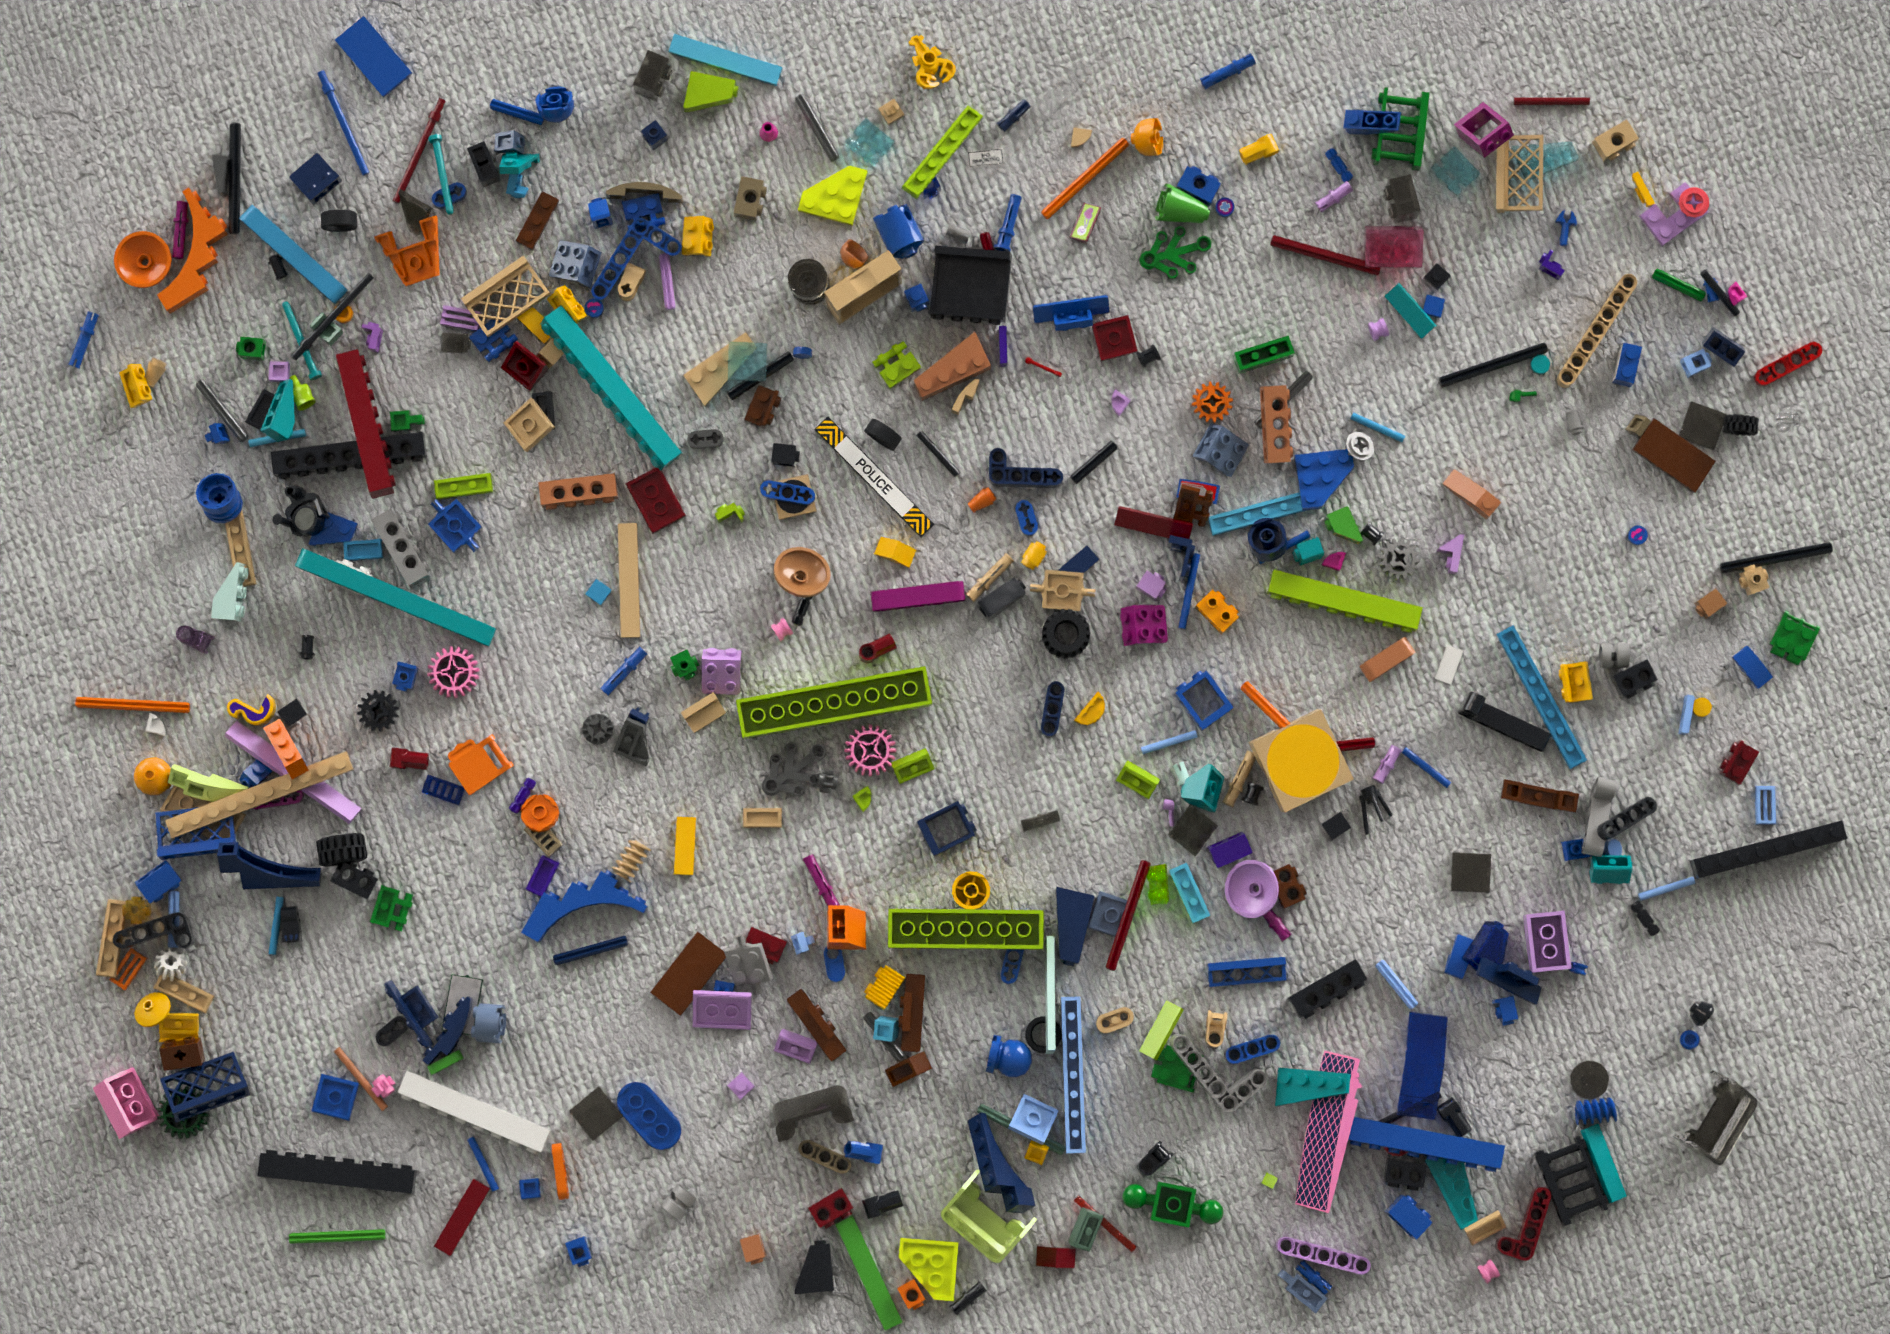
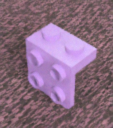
[702,648,742,695]

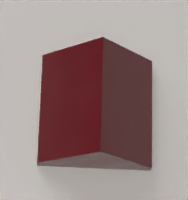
[501,341,549,391]

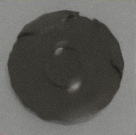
[1570,1061,1609,1099]

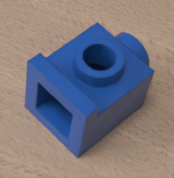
[392,661,419,692]
[1492,996,1518,1026]
[565,1236,592,1267]

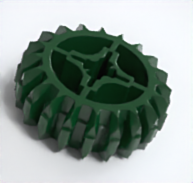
[157,1086,210,1139]

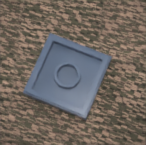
[1088,891,1128,937]

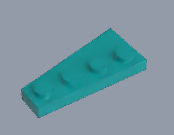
[1275,1067,1351,1107]
[1424,1158,1478,1230]

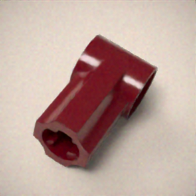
[859,633,897,663]
[389,748,429,770]

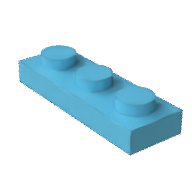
[1169,863,1210,924]

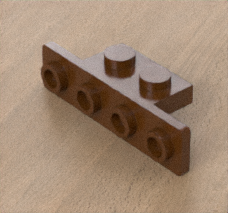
[898,974,925,1052]
[787,989,846,1061]

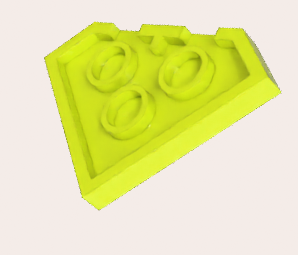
[798,165,868,226]
[899,1238,958,1301]

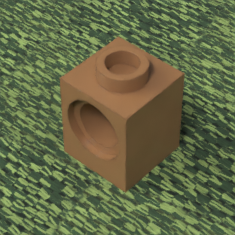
[1694,588,1728,619]

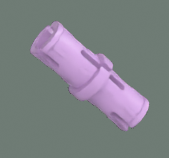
[1315,181,1353,212]
[1373,745,1402,784]

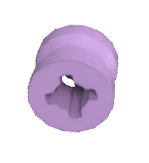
[1368,318,1389,341]

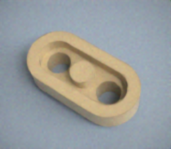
[1096,1007,1134,1033]

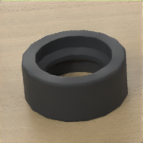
[321,210,357,232]
[864,418,902,451]
[1025,1016,1062,1053]

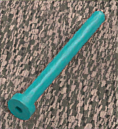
[428,134,454,215]
[282,301,322,381]

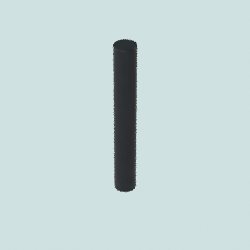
[1700,270,1740,316]
[916,430,960,477]

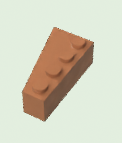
[914,332,991,401]

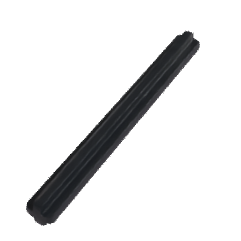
[229,122,241,234]
[1439,343,1548,387]
[1720,542,1833,573]

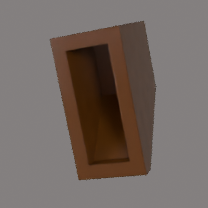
[885,1051,932,1087]

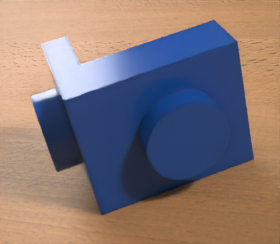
[239,760,272,789]

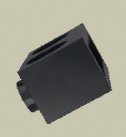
[467,141,501,188]
[1611,659,1658,699]
[330,861,378,900]
[1383,1158,1427,1191]

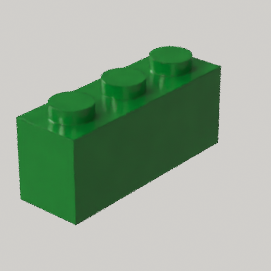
[1233,335,1295,374]

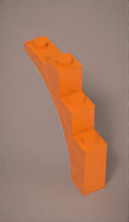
[157,187,228,314]

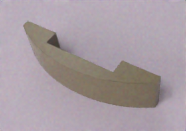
[606,182,683,203]

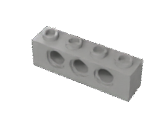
[371,509,431,588]

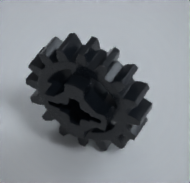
[357,690,400,732]

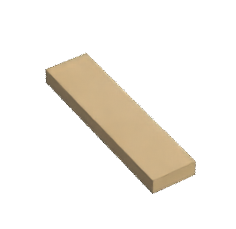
[225,510,257,587]
[96,899,128,978]

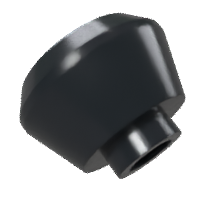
[1689,1001,1714,1026]

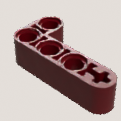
[1495,1187,1551,1261]

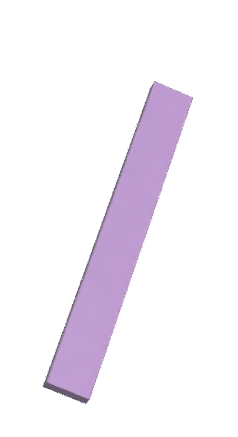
[225,721,361,824]

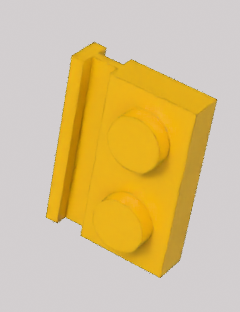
[159,1013,199,1042]

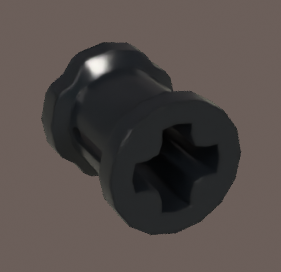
[1136,344,1161,368]
[1360,521,1385,546]
[1242,782,1264,806]

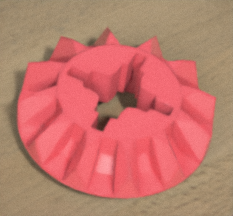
[1678,187,1709,218]

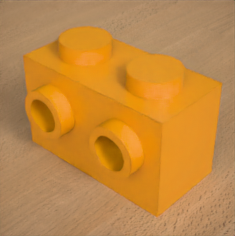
[1195,589,1239,635]

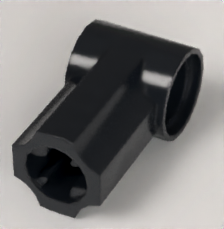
[1436,1097,1472,1137]
[862,1190,903,1219]

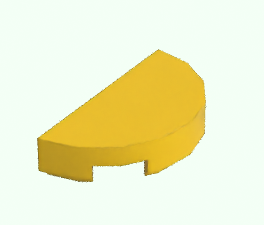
[1632,172,1655,207]
[1074,691,1105,725]

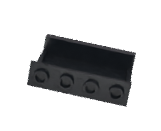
[928,246,1012,325]

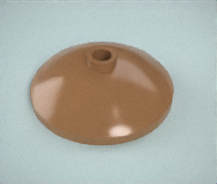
[773,547,831,597]

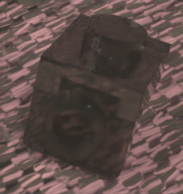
[441,333,471,354]

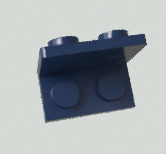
[289,153,342,205]
[1167,535,1195,581]

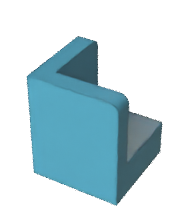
[873,1016,899,1042]

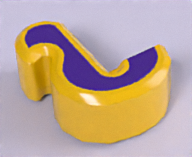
[227,694,276,726]

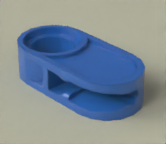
[824,947,845,982]

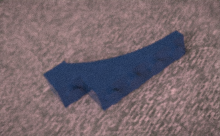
[217,842,322,890]
[968,1113,1036,1214]

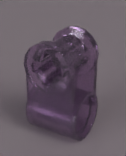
[176,625,215,654]

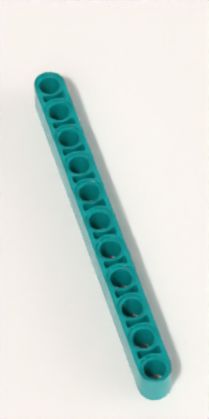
[295,548,497,647]

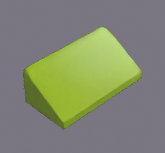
[891,748,935,784]
[1116,761,1160,799]

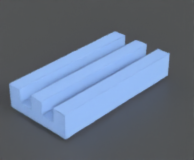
[1678,695,1695,735]
[1755,786,1776,825]

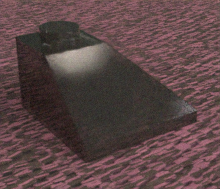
[398,189,435,237]

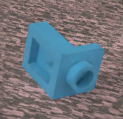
[506,174,529,198]

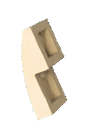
[952,379,980,415]

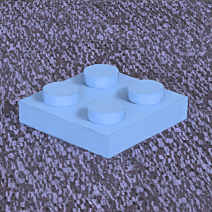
[1008,1094,1059,1145]

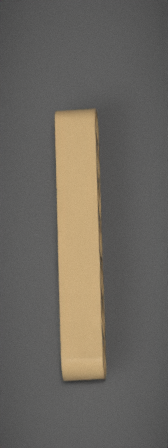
[1556,274,1637,388]

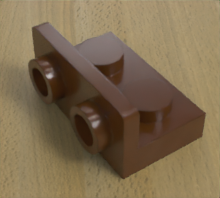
[744,385,782,429]

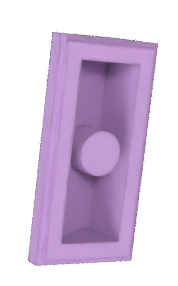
[774,1029,818,1064]

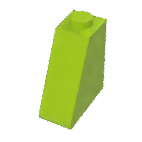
[683,71,739,113]

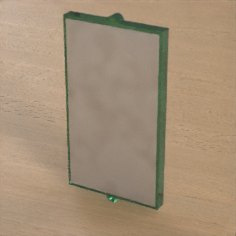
[442,974,483,1035]

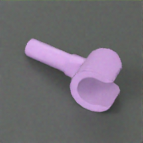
[1163,799,1175,826]

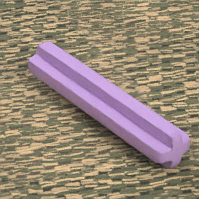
[659,254,675,310]

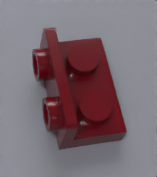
[1719,740,1759,786]
[745,927,787,965]

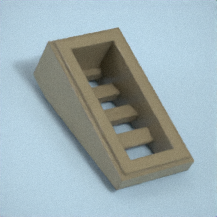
[524,827,563,858]

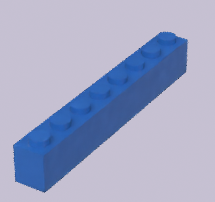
[1348,1117,1505,1172]

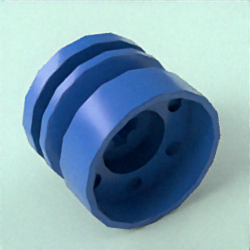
[196,473,243,523]

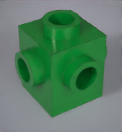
[670,649,700,681]

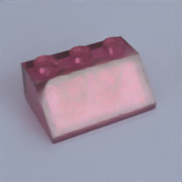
[1364,226,1424,268]

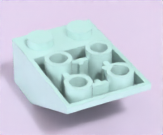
[211,562,248,621]

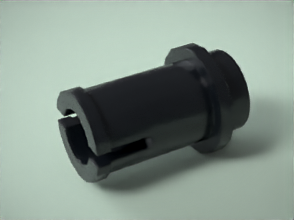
[268,254,288,280]
[299,635,315,660]

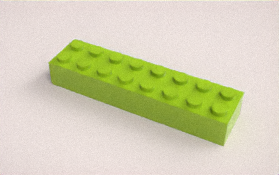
[888,909,1044,950]

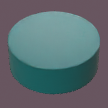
[1530,355,1550,375]

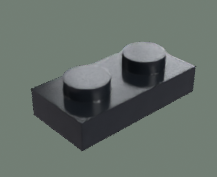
[532,391,555,430]

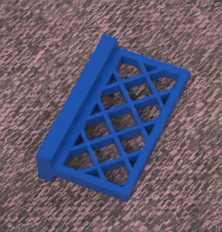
[155,807,236,860]

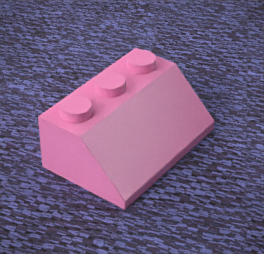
[93,1067,159,1139]

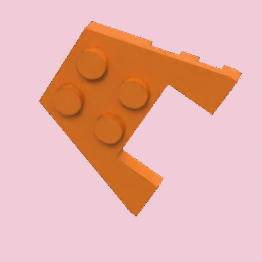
[374,215,440,286]

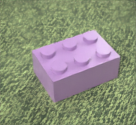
[1523,911,1571,973]

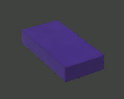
[999,326,1008,367]
[526,855,560,897]

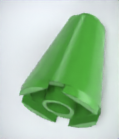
[1155,183,1210,223]

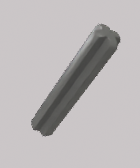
[863,1012,905,1061]

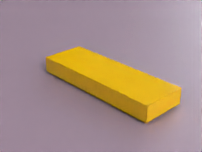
[674,817,696,875]

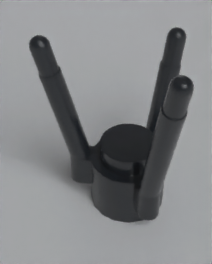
[1359,785,1393,835]

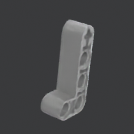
[1582,777,1617,857]

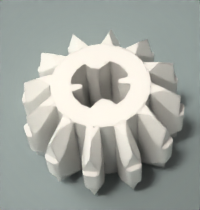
[154,947,187,982]

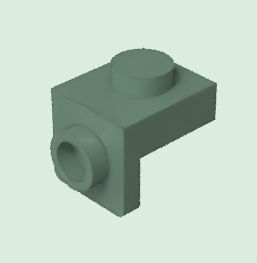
[310,312,344,346]

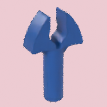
[1555,210,1577,246]

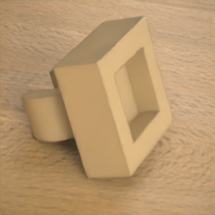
[878,99,904,126]

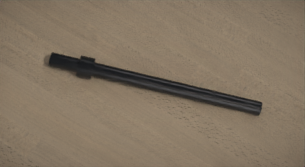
[291,273,374,360]

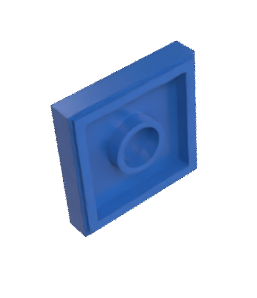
[311,1074,360,1121]

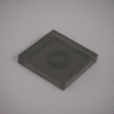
[1678,401,1727,451]
[1451,852,1491,893]
[569,1086,623,1141]

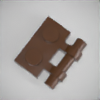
[1173,484,1213,527]

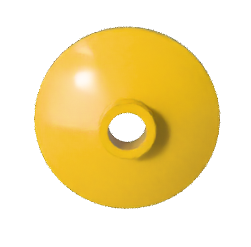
[134,992,171,1027]

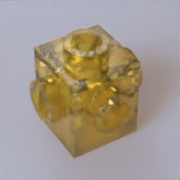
[122,896,151,924]

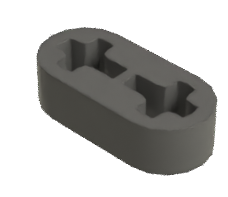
[687,429,724,449]

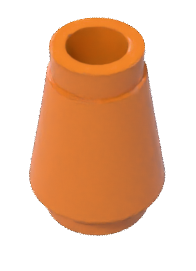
[967,487,997,513]

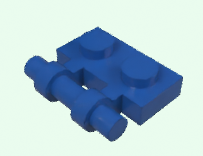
[622,193,666,232]
[469,316,518,363]

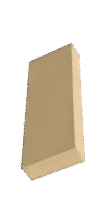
[154,975,215,1013]

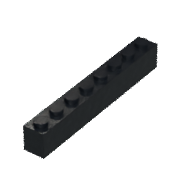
[1690,820,1848,879]
[257,1149,417,1194]

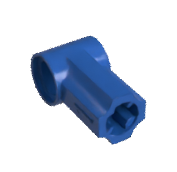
[844,1141,883,1164]

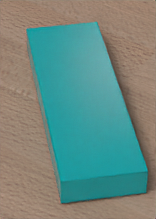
[1385,283,1437,339]

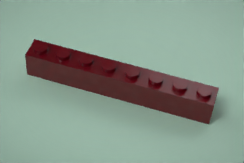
[336,349,396,499]

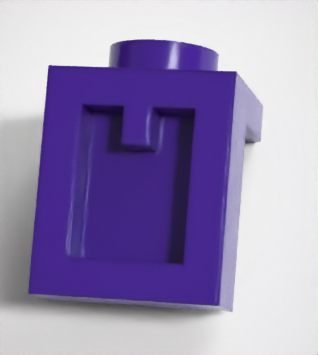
[1539,249,1565,280]

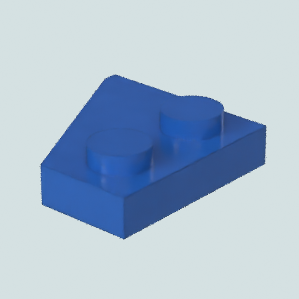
[308,512,358,546]

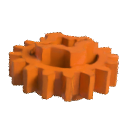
[1191,381,1233,423]

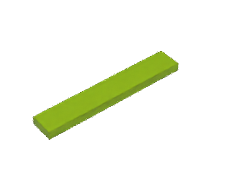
[901,105,983,199]

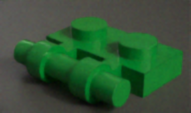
[370,885,413,932]

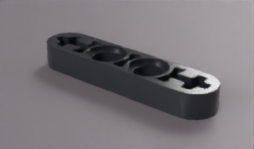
[1597,797,1657,840]

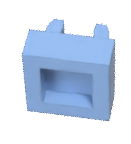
[791,932,815,955]

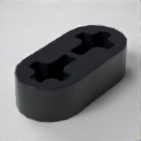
[376,1016,408,1046]

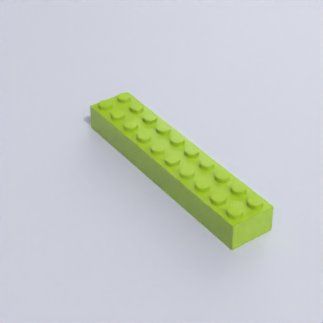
[736,666,932,740]

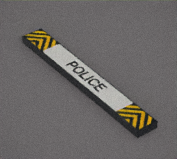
[814,416,935,538]

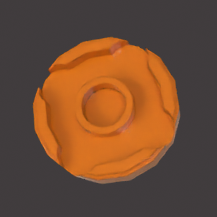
[521,794,559,832]

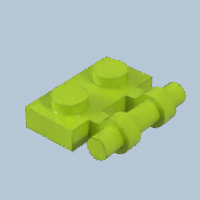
[872,341,921,389]

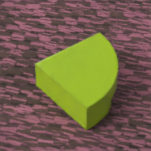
[852,786,871,812]

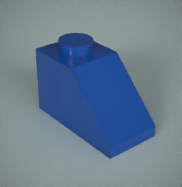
[588,198,613,229]

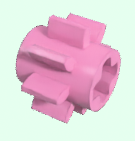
[371,1074,396,1099]

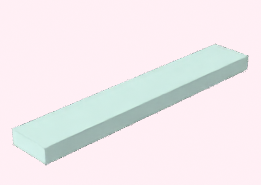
[1045,936,1056,1054]

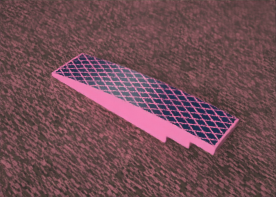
[1295,1050,1360,1213]

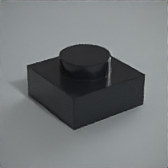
[1424,263,1451,291]

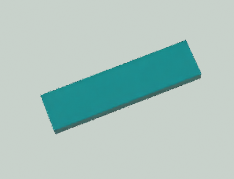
[1580,1123,1627,1203]

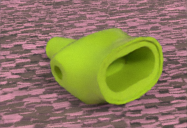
[289,375,316,411]

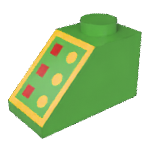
[1324,506,1363,544]

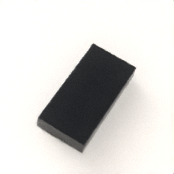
[245,389,274,430]

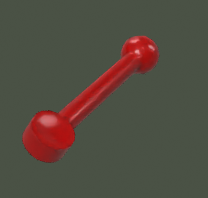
[1025,357,1062,377]

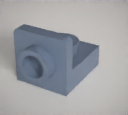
[494,130,525,154]

